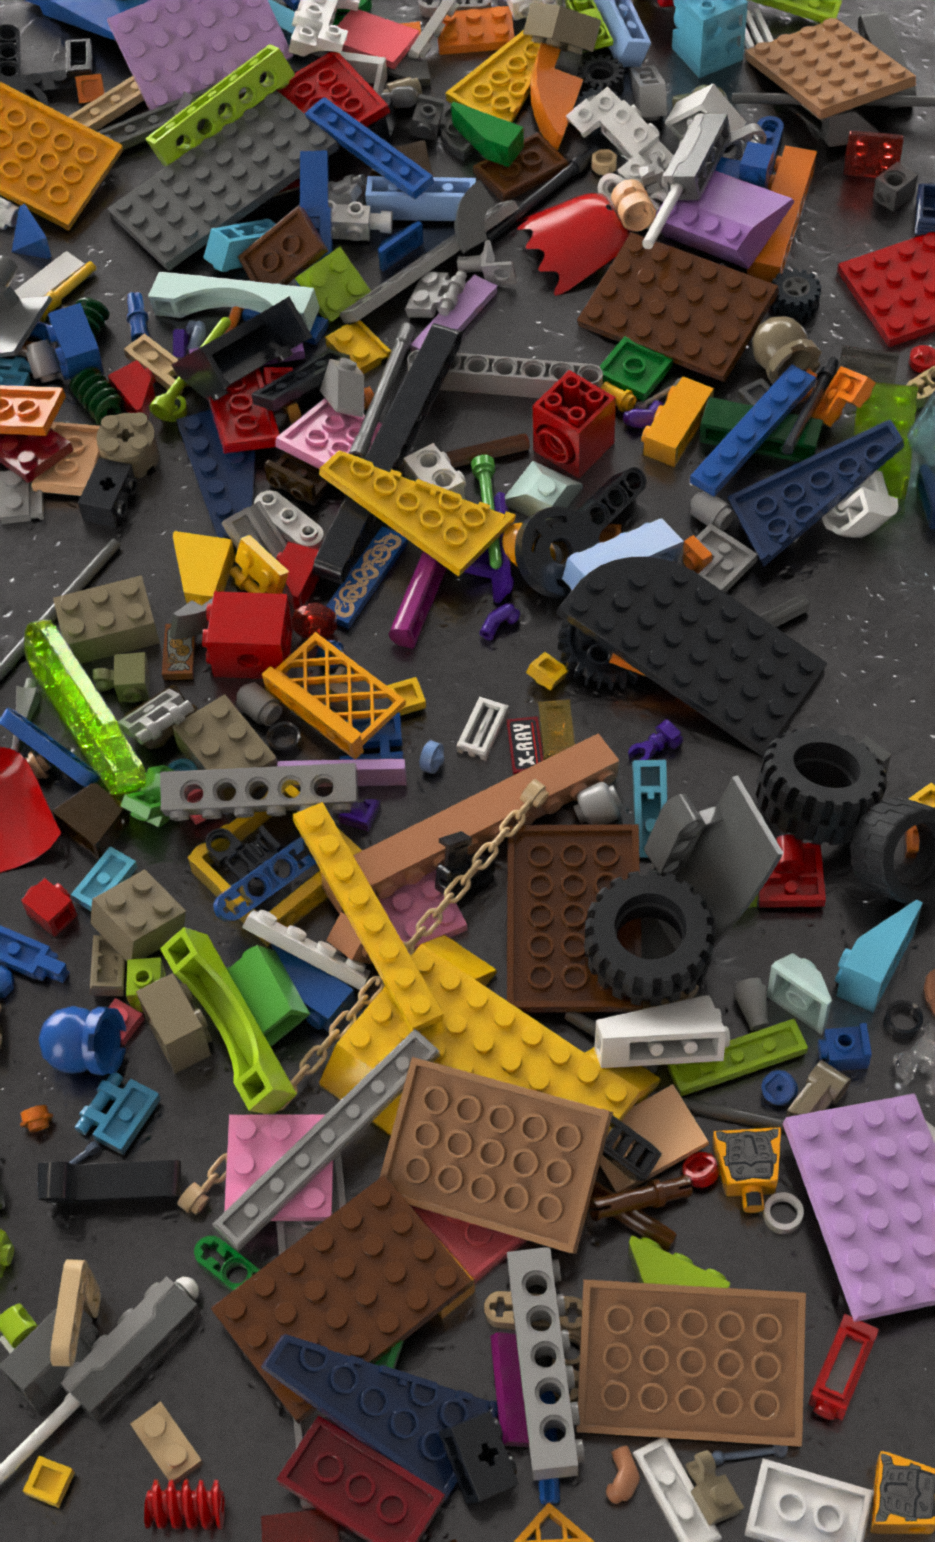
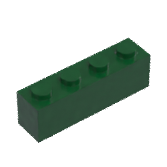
[699,397,823,462]

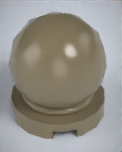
[752,316,822,384]

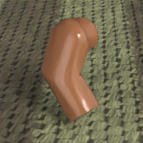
[606,1446,640,1504]

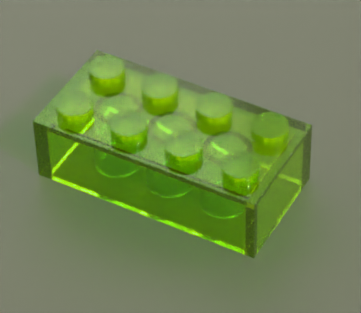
[852,382,918,500]

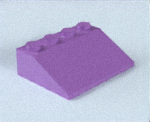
[654,170,794,269]

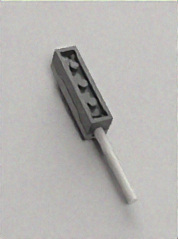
[642,113,731,249]
[0,1276,202,1485]

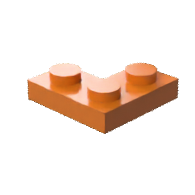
[812,366,876,427]

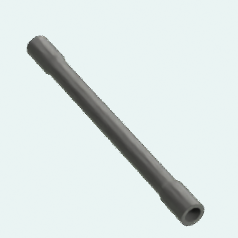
[349,323,416,459]

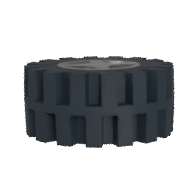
[771,268,821,321]

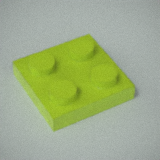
[295,247,371,323]

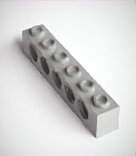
[160,763,359,821]
[507,1247,585,1481]

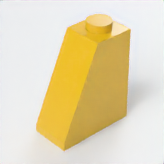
[173,531,235,606]

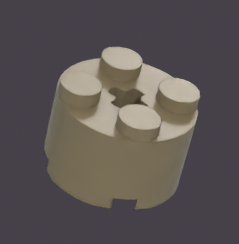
[96,412,160,479]

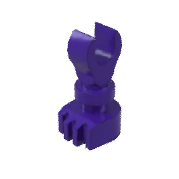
[628,719,684,760]

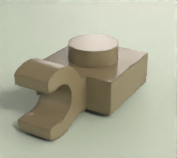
[685,1450,744,1526]

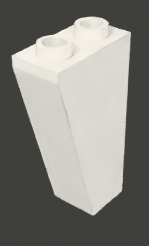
[595,996,730,1068]

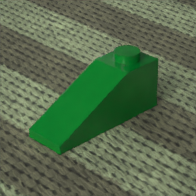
[451,102,524,167]

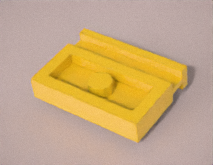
[325,320,391,374]

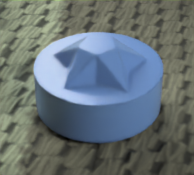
[419,741,444,774]

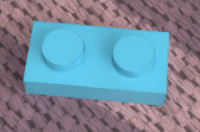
[71,846,138,911]

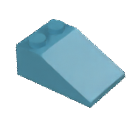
[835,900,923,1013]

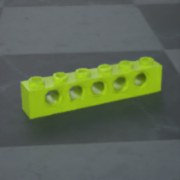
[145,44,295,167]

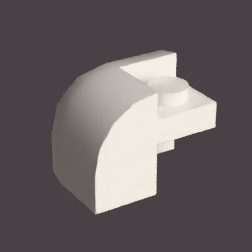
[822,470,898,538]

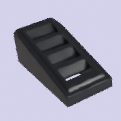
[66,38,94,77]
[602,1109,662,1181]

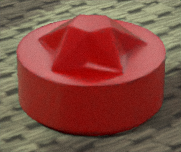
[909,345,935,373]
[682,1152,720,1188]

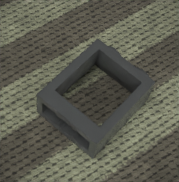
[0,1308,99,1412]

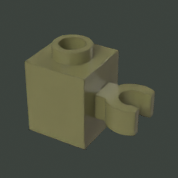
[93,652,150,703]

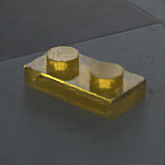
[539,700,575,760]

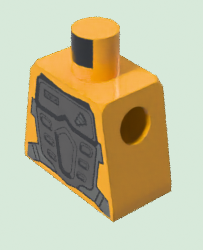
[712,1128,781,1213]
[870,1451,935,1534]

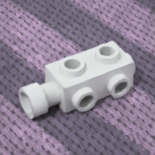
[329,200,393,241]

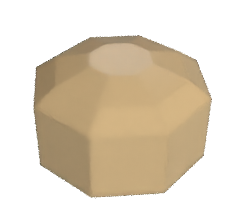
[592,149,617,175]

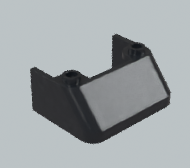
[171,296,312,401]

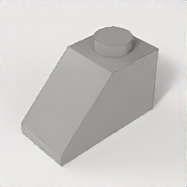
[320,358,364,417]

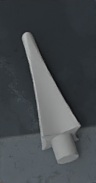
[11,678,42,752]

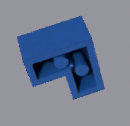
[715,141,775,190]
[46,303,105,381]

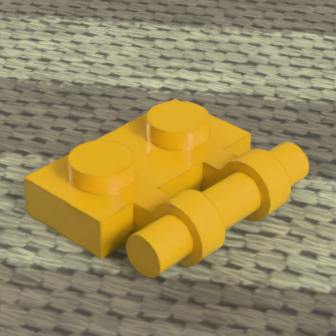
[229,535,289,594]

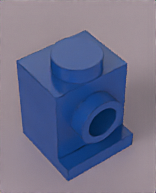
[818,1023,872,1071]

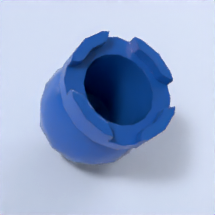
[39,1006,126,1075]

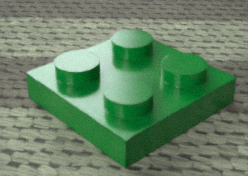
[599,336,673,401]

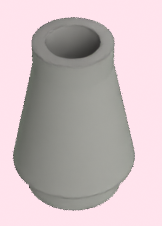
[733,978,770,1031]

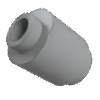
[26,339,61,383]
[689,491,735,531]
[236,682,282,726]

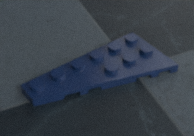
[176,410,257,552]
[727,419,905,567]
[260,1334,498,1500]

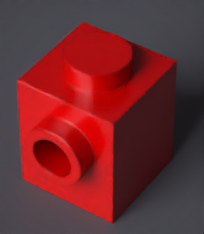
[21,878,77,937]

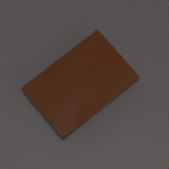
[473,132,569,202]
[238,206,328,285]

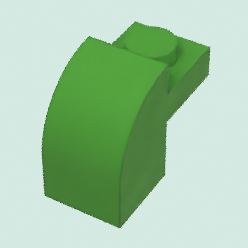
[121,765,175,827]

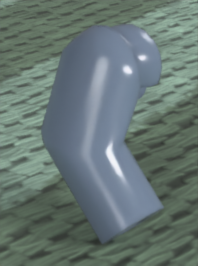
[186,320,206,354]

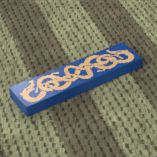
[322,526,408,629]

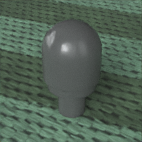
[381,86,418,108]

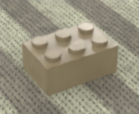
[53,575,160,666]
[172,694,278,801]

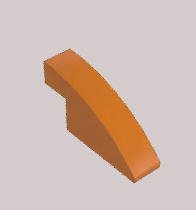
[530,42,584,151]

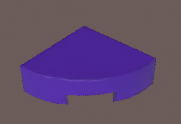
[173,329,189,358]
[338,799,381,832]

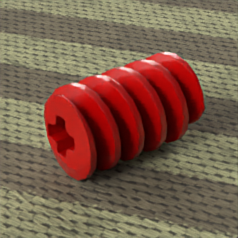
[144,1479,225,1530]

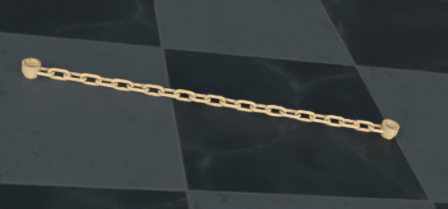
[177,779,549,1215]

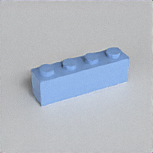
[594,0,651,67]
[365,176,476,221]
[562,518,684,590]

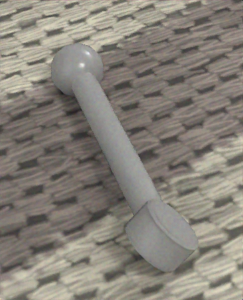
[635,378,681,409]

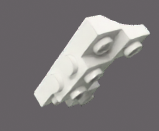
[288,0,360,57]
[566,86,674,186]

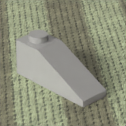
[629,65,667,121]

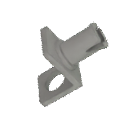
[457,240,518,285]

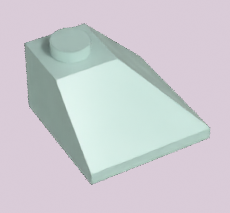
[505,461,583,520]
[767,953,832,1035]

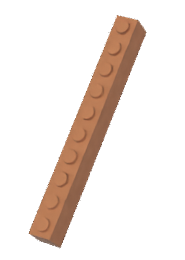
[321,733,619,914]

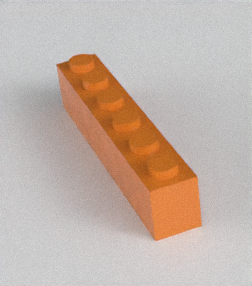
[743,145,817,283]

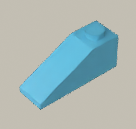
[203,219,276,272]
[632,760,667,857]

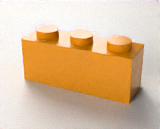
[641,376,714,467]

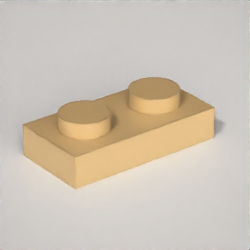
[130,1402,203,1485]

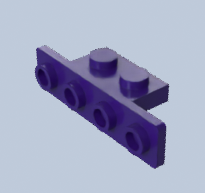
[464,492,514,603]

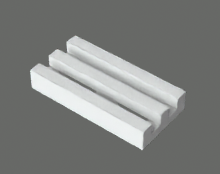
[744,8,774,49]
[456,697,509,761]

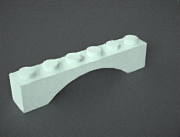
[148,272,320,331]

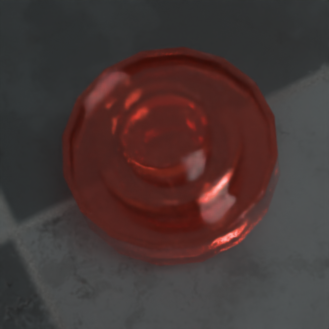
[292,602,337,639]

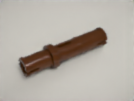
[588,1175,693,1221]

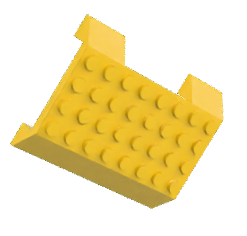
[319,935,661,1136]

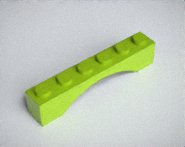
[160,927,297,1115]

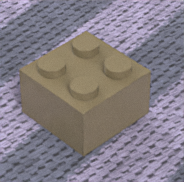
[523,2,601,55]
[90,869,186,962]
[136,973,212,1074]

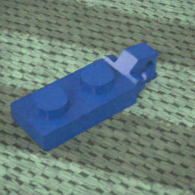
[0,925,70,983]

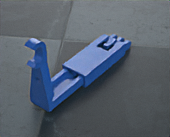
[297,150,333,287]

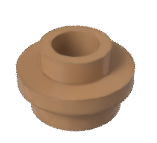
[26,751,51,781]

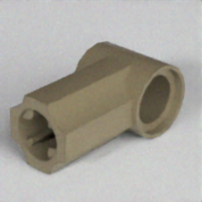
[786,1060,851,1117]

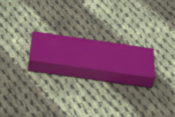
[490,1332,529,1447]

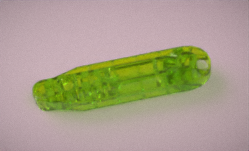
[24,619,147,795]

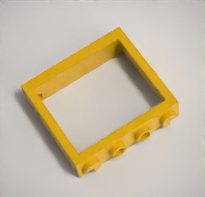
[188,785,362,947]

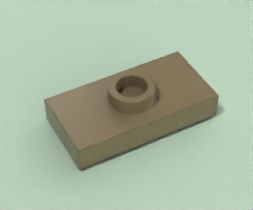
[90,935,125,996]

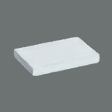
[744,1459,874,1542]

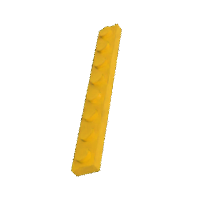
[293,802,444,1032]

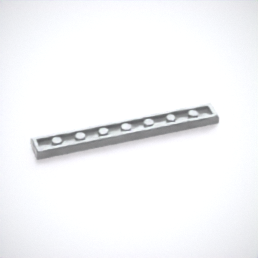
[340,200,519,323]
[213,1029,440,1252]

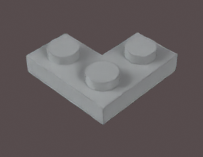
[696,523,758,593]

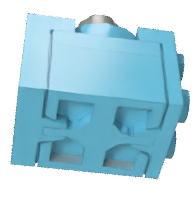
[672,0,748,79]

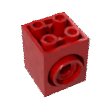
[532,370,616,479]
[202,591,293,679]

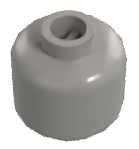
[573,782,623,825]

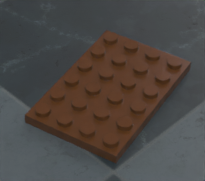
[577,232,779,382]
[507,824,643,1012]
[211,1175,473,1424]

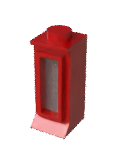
[808,1314,879,1421]

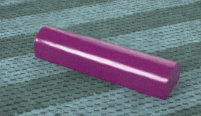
[389,551,446,649]

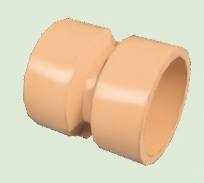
[611,179,656,232]

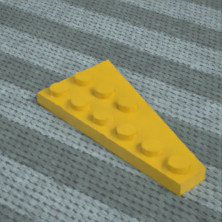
[446,30,551,123]
[319,450,516,577]

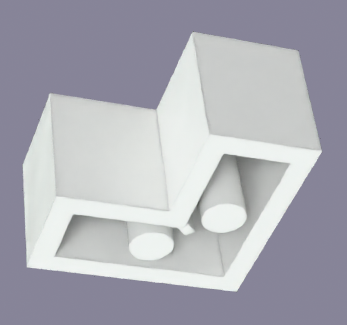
[665,83,746,147]

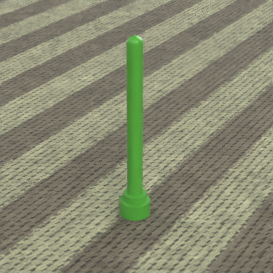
[471,455,502,569]

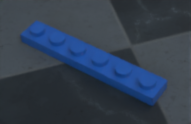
[305,97,434,199]
[690,364,816,497]

